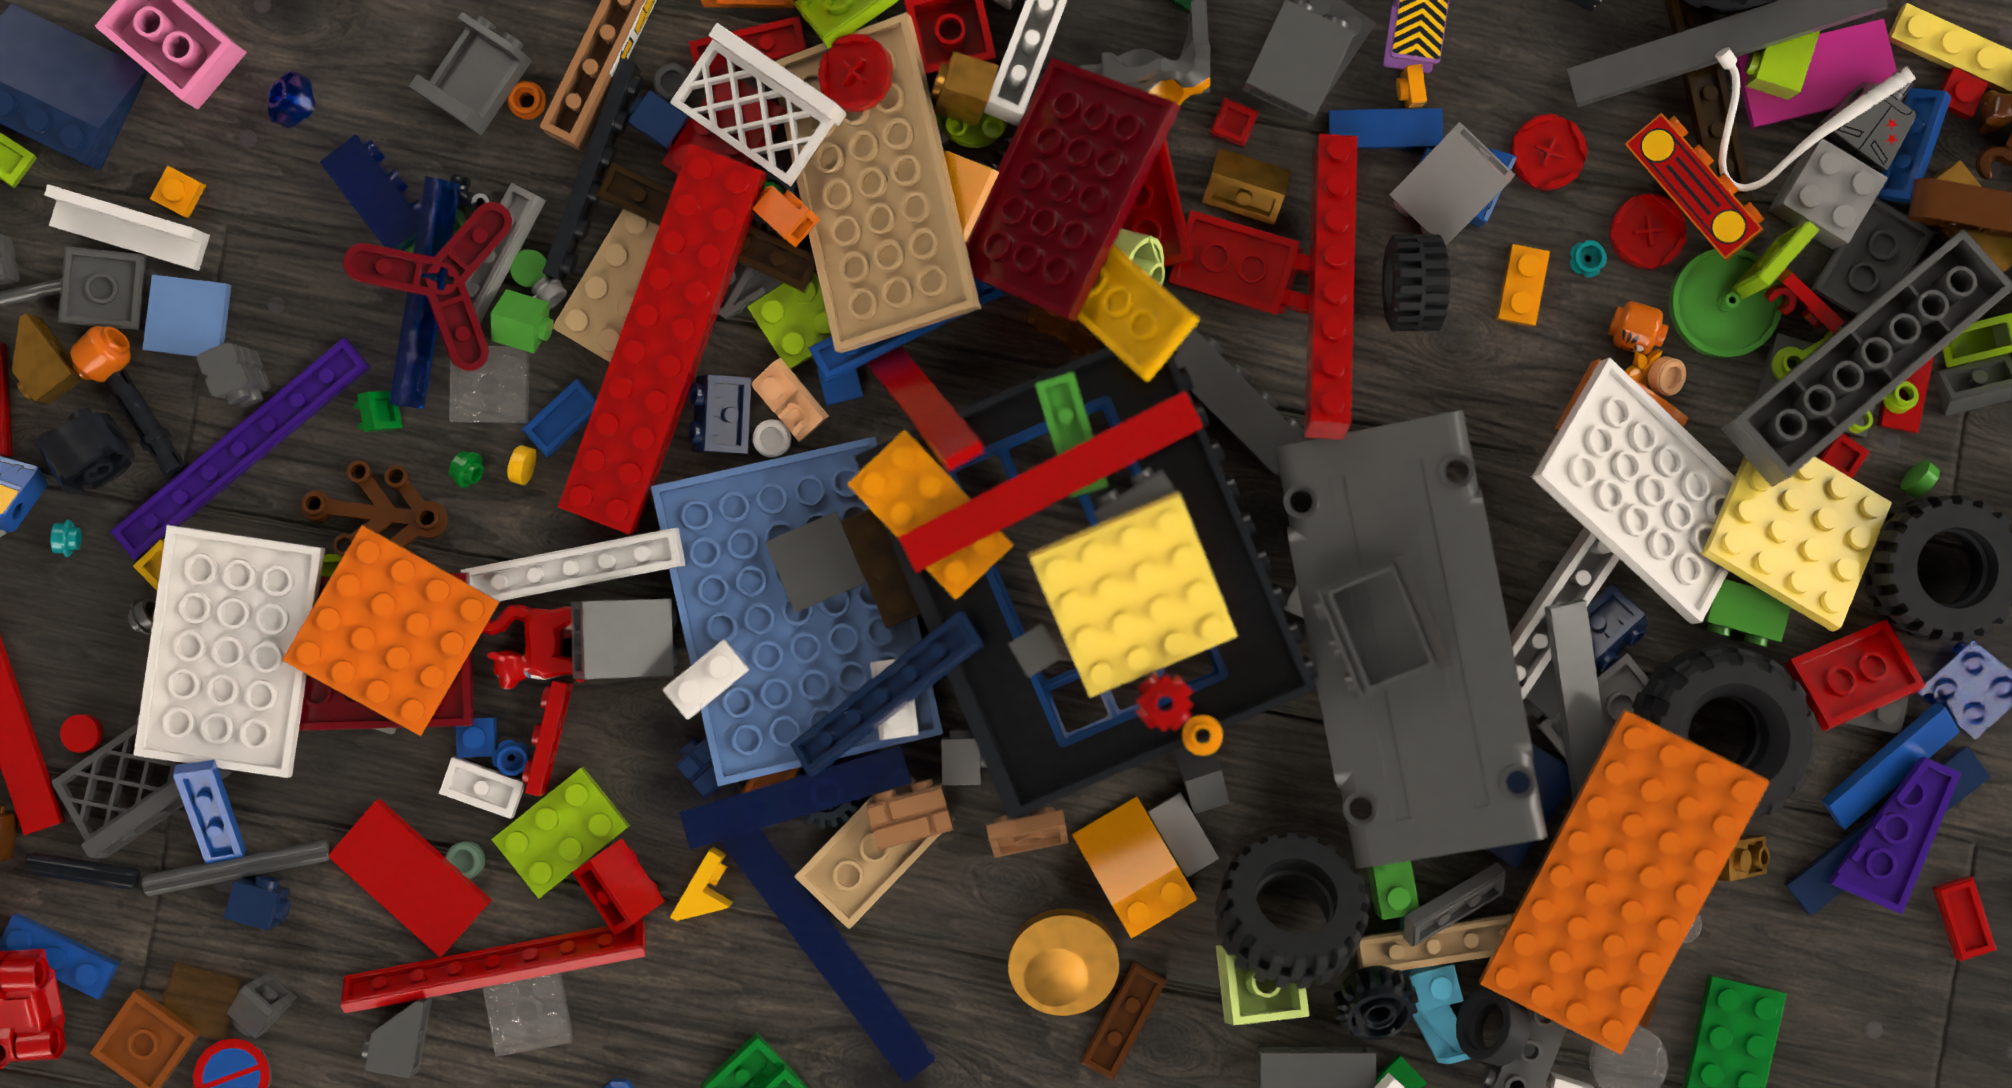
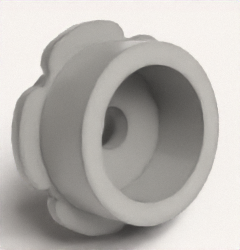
[531,276,567,310]

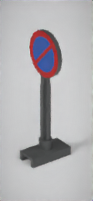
[193,1038,272,1088]

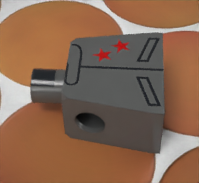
[1816,72,1916,171]

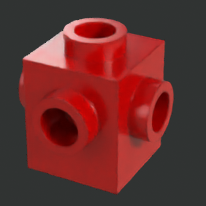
[1135,672,1193,732]

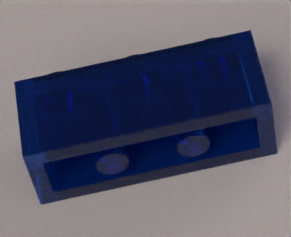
[320,134,432,251]

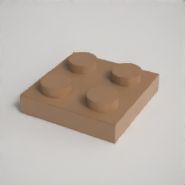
[986,807,1069,858]

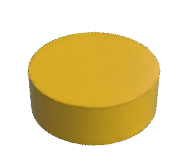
[507,445,537,485]

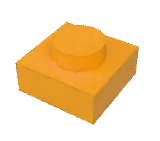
[1396,64,1427,109]
[150,165,206,219]

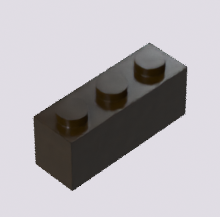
[841,509,921,629]

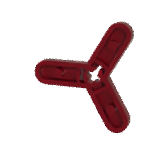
[343,202,512,372]

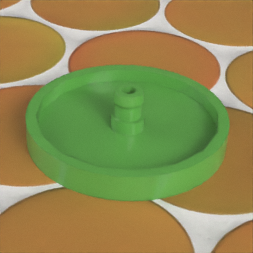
[1669,249,1783,358]

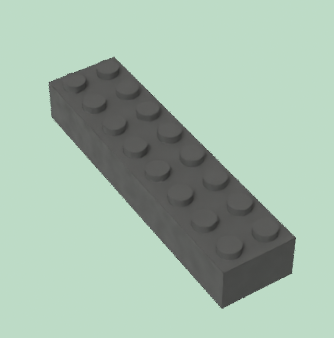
[1721,229,2012,487]

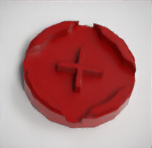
[818,33,894,113]
[1509,113,1588,191]
[1609,194,1687,270]

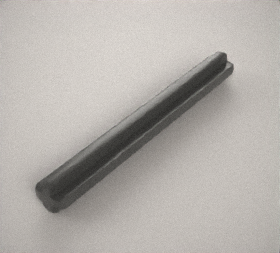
[142,840,331,896]

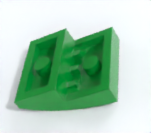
[701,1032,808,1088]

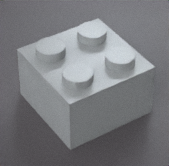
[1768,138,1888,250]

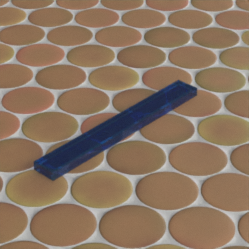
[720,817,936,1083]

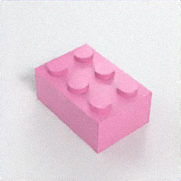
[95,0,247,110]

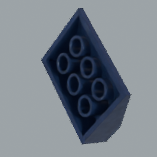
[0,3,148,171]

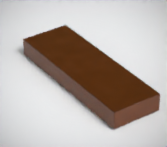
[1079,960,1167,1081]

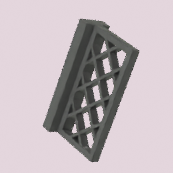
[51,723,232,859]

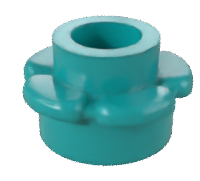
[1569,240,1607,277]
[51,520,82,557]

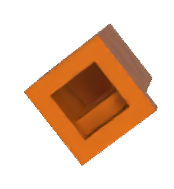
[752,186,821,248]

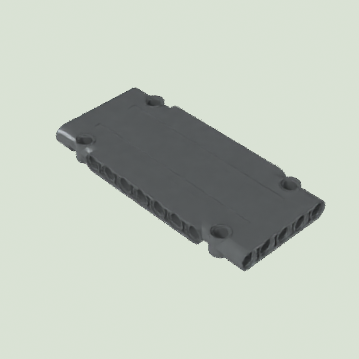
[1275,410,1547,868]

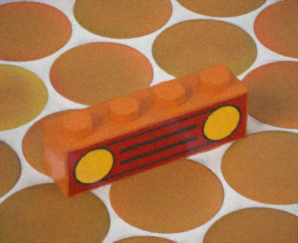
[1625,113,1764,262]

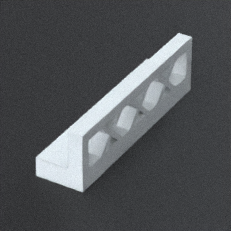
[44,184,210,271]

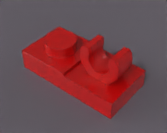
[1764,268,1844,333]

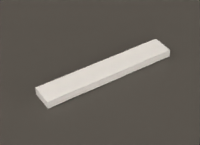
[461,528,686,601]

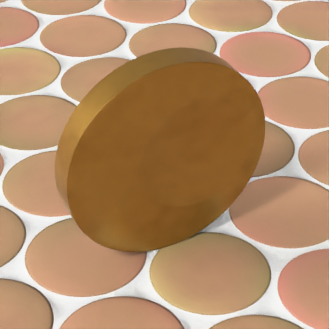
[1008,909,1119,1016]

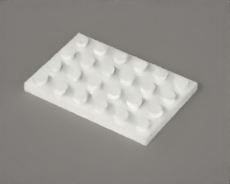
[1532,358,1735,624]
[134,525,325,778]

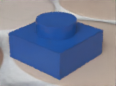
[456,717,498,758]

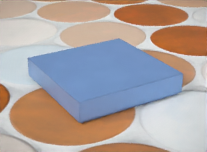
[142,275,232,357]

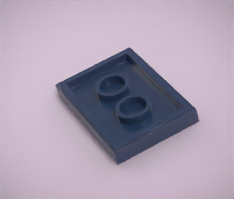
[1486,742,1570,869]

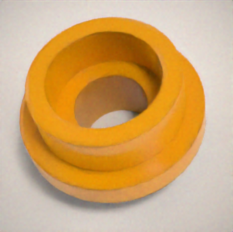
[1182,715,1223,755]

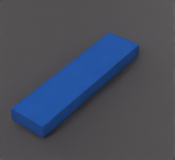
[1821,702,1960,830]

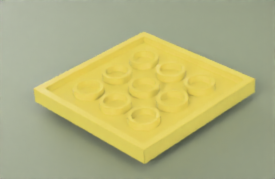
[1701,456,1892,632]
[1028,491,1238,698]

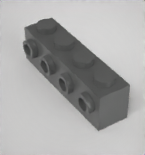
[1482,1008,1567,1088]

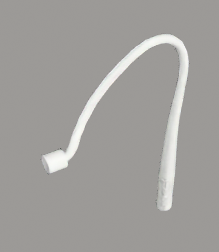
[1716,47,1916,192]

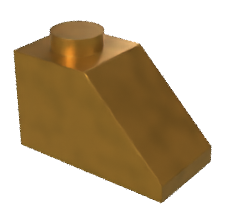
[12,313,83,404]

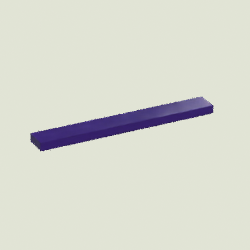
[110,337,371,560]

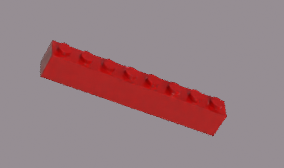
[1304,134,1357,440]

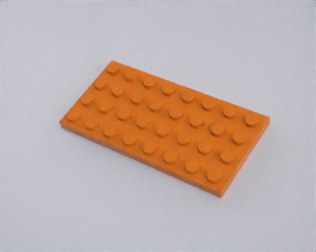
[1479,708,1770,1055]

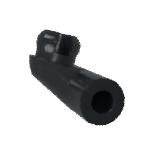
[446,174,490,212]

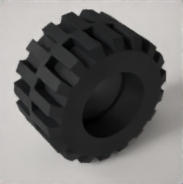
[1382,234,1450,331]

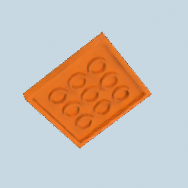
[282,525,500,736]

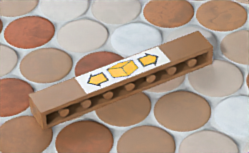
[539,0,657,152]

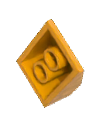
[1072,796,1198,939]

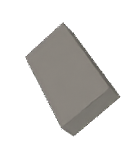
[1148,792,1219,878]

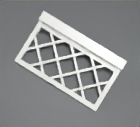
[670,23,847,186]

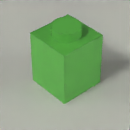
[491,289,553,354]

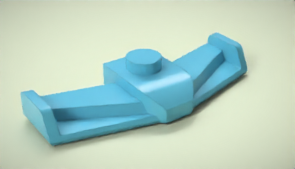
[1400,916,1472,1064]

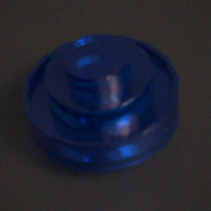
[267,71,315,128]

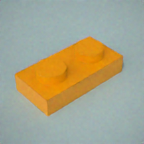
[1496,244,1550,327]

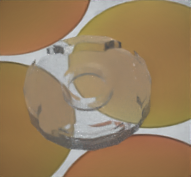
[1589,1025,1668,1088]

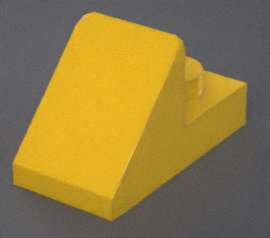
[670,846,733,921]

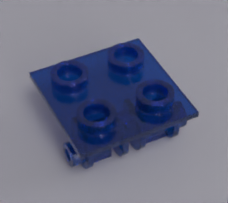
[1918,639,2012,740]

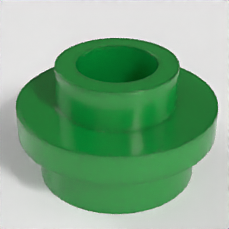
[449,451,484,488]

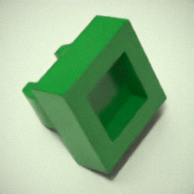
[354,391,403,432]

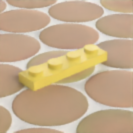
[1888,3,2012,94]

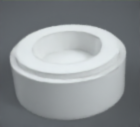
[753,420,792,458]

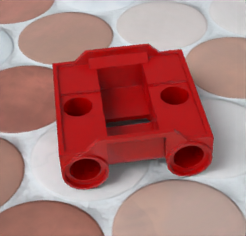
[0,949,67,1069]

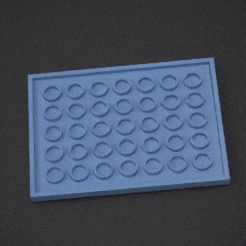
[651,437,943,786]

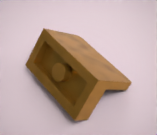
[1202,149,1290,225]

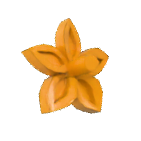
[1625,349,1663,387]

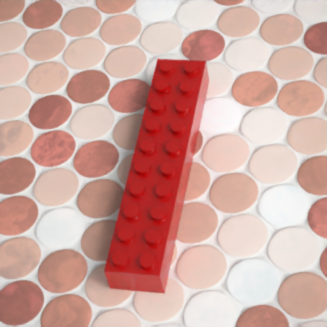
[558,143,769,535]

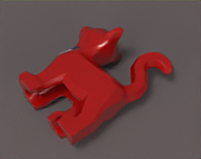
[482,604,589,689]

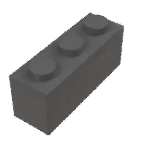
[1257,1046,1376,1088]

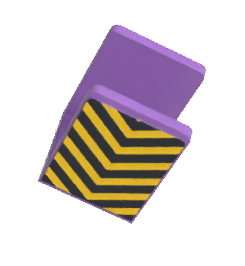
[1383,0,1449,74]

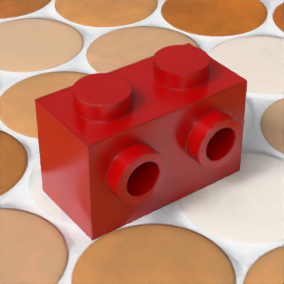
[572,838,665,935]

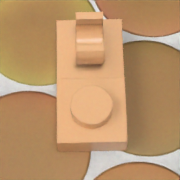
[751,358,829,442]

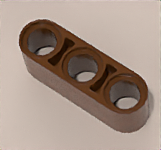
[1907,178,2012,238]

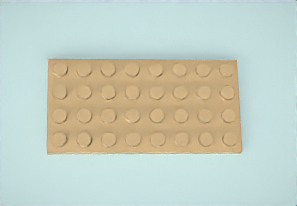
[775,12,981,353]

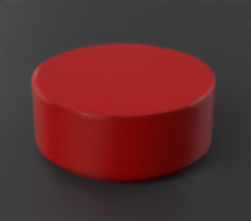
[60,714,103,753]

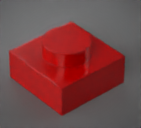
[1939,67,1989,120]

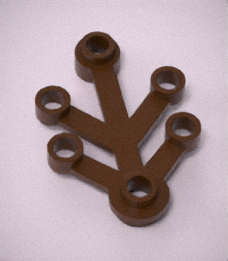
[300,460,449,558]

